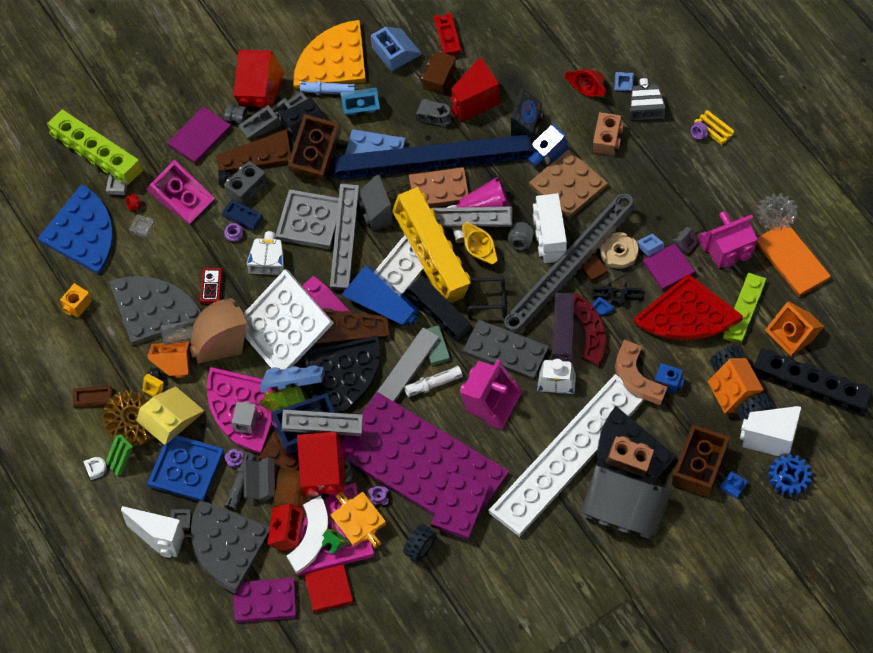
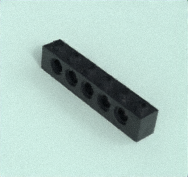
[753,348,873,417]

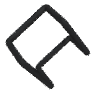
[467,277,506,319]

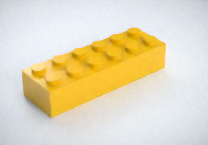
[392,187,471,303]

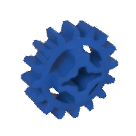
[768,454,812,497]

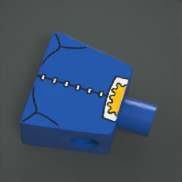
[528,123,569,167]

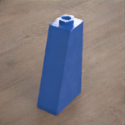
[342,265,420,325]

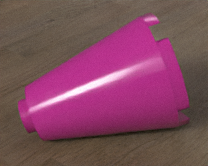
[457,177,510,208]

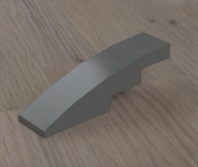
[238,91,307,140]

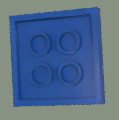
[147,435,224,502]

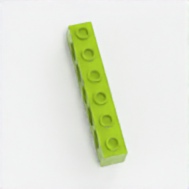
[47,109,143,185]

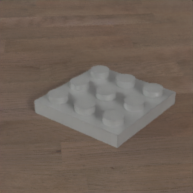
[275,189,339,249]

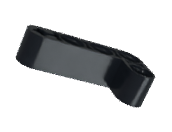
[403,276,472,342]

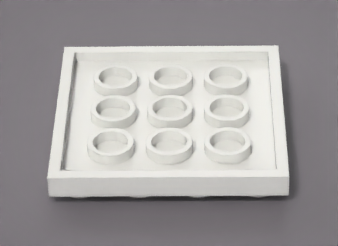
[243,269,334,369]

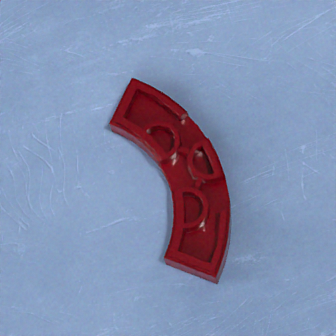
[567,293,606,368]

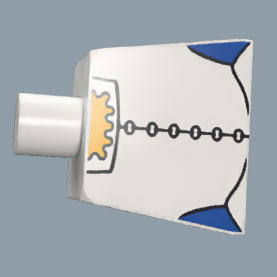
[247,231,284,275]
[538,359,576,394]

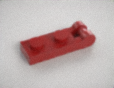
[433,12,461,56]

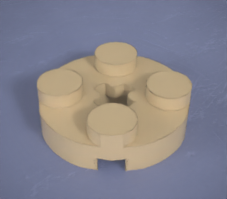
[600,232,638,269]

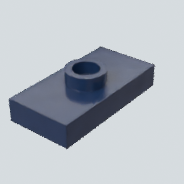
[222,199,263,232]

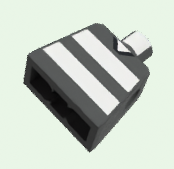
[630,78,665,121]

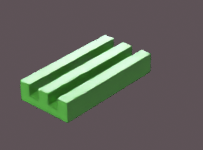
[105,434,133,476]

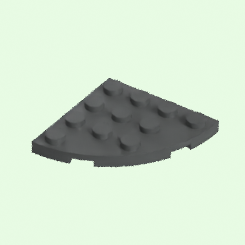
[109,276,201,346]
[191,501,270,594]

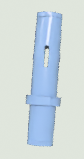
[300,81,355,95]

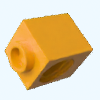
[60,283,92,318]

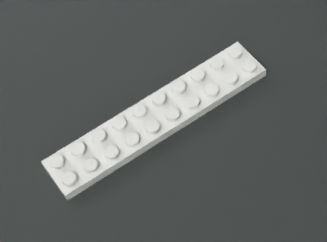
[489,374,645,537]

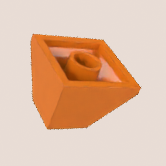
[765,302,824,356]
[148,341,190,378]

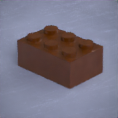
[288,114,342,181]
[672,424,730,498]

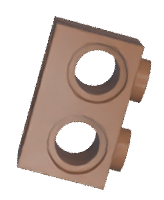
[593,112,624,156]
[606,436,654,477]

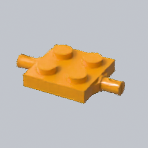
[330,492,386,548]

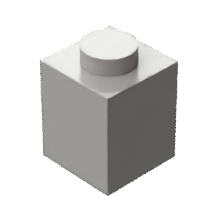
[232,402,258,434]

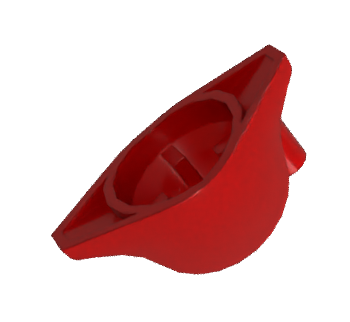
[564,69,606,97]

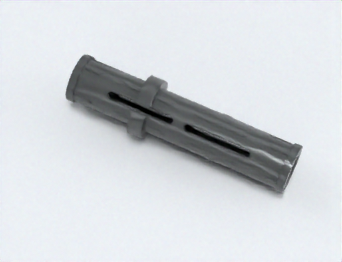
[224,453,257,511]

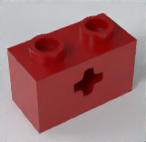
[267,503,304,552]

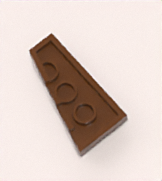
[217,129,291,173]
[314,308,390,345]

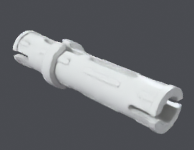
[404,366,463,398]

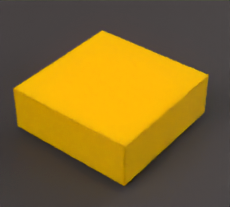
[142,374,164,397]

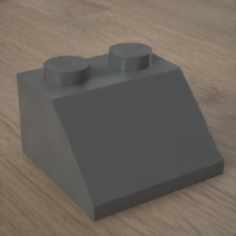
[357,175,393,231]

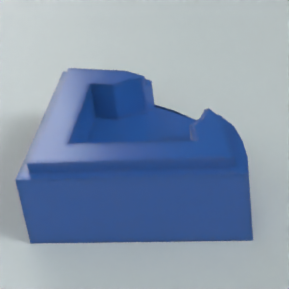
[592,296,614,316]

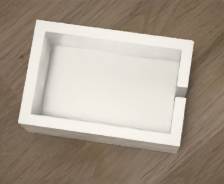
[533,193,567,263]

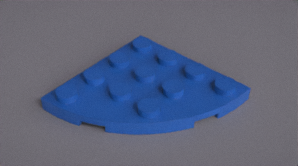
[38,184,113,275]

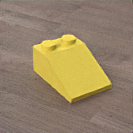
[136,387,204,445]

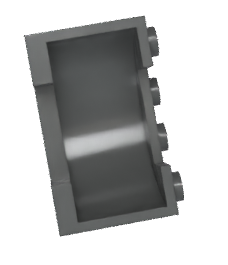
[581,465,672,539]

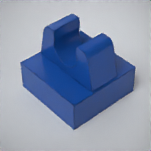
[720,471,748,499]

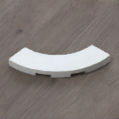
[287,496,328,574]

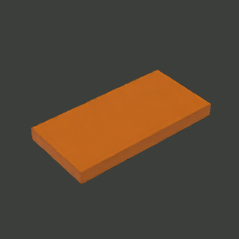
[756,222,831,297]

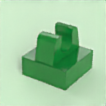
[322,529,349,554]

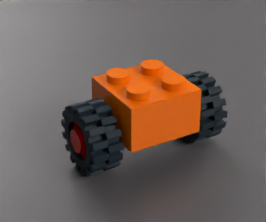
[707,344,775,423]

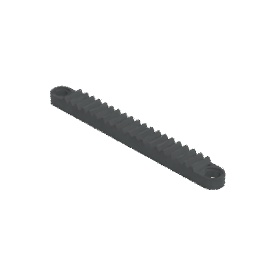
[504,194,634,334]

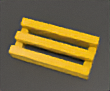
[695,110,735,145]

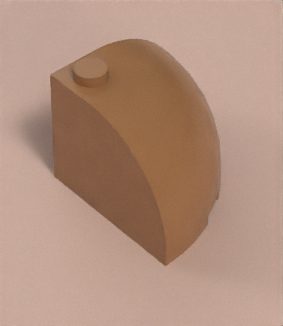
[190,298,247,364]

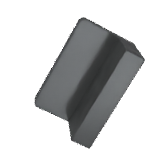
[243,457,275,502]

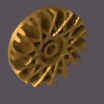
[102,390,155,447]

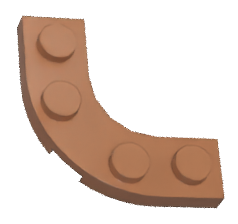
[615,340,667,405]

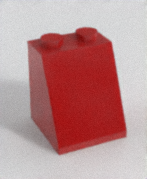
[233,50,285,108]
[450,58,499,122]
[297,432,345,497]

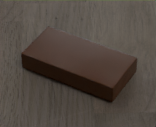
[582,254,608,283]
[73,385,113,409]

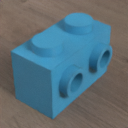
[340,87,380,115]

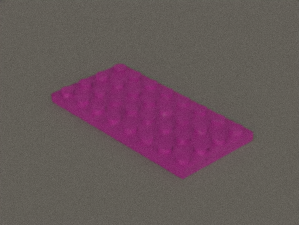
[341,392,509,519]

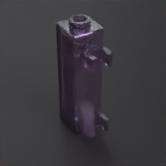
[552,293,575,363]

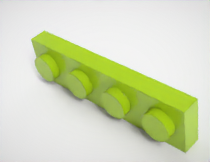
[723,273,766,345]

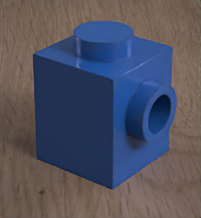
[655,363,685,395]

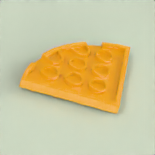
[294,20,366,90]

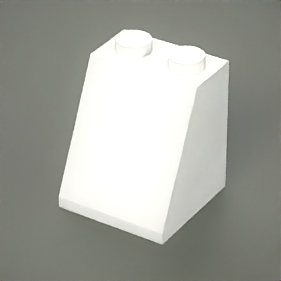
[740,406,801,458]

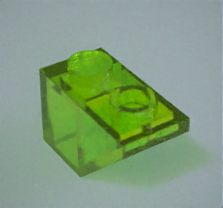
[259,385,305,412]

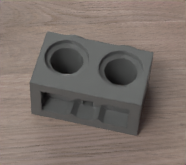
[224,161,267,205]

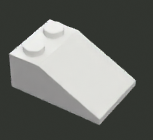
[121,506,185,558]

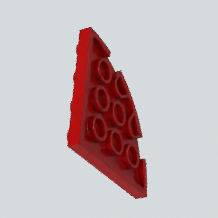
[633,274,743,340]

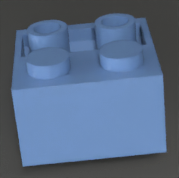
[371,27,421,72]

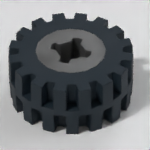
[403,524,437,562]

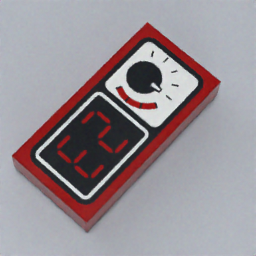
[200,268,222,304]

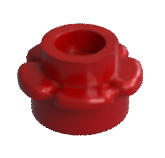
[126,193,141,211]

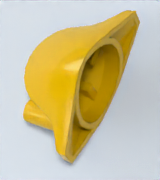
[462,222,497,264]

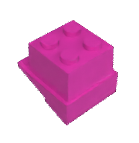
[697,211,758,269]
[460,360,522,430]

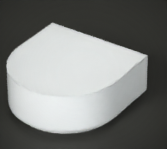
[84,457,107,480]

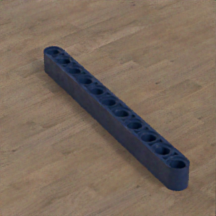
[332,135,534,180]

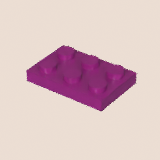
[431,472,489,540]
[234,577,296,623]

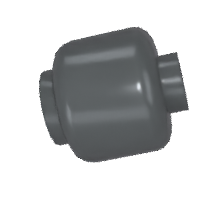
[508,222,534,250]

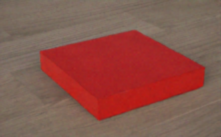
[304,564,353,613]

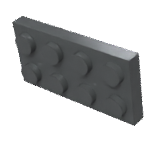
[463,319,549,381]

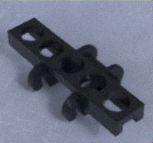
[593,282,643,305]

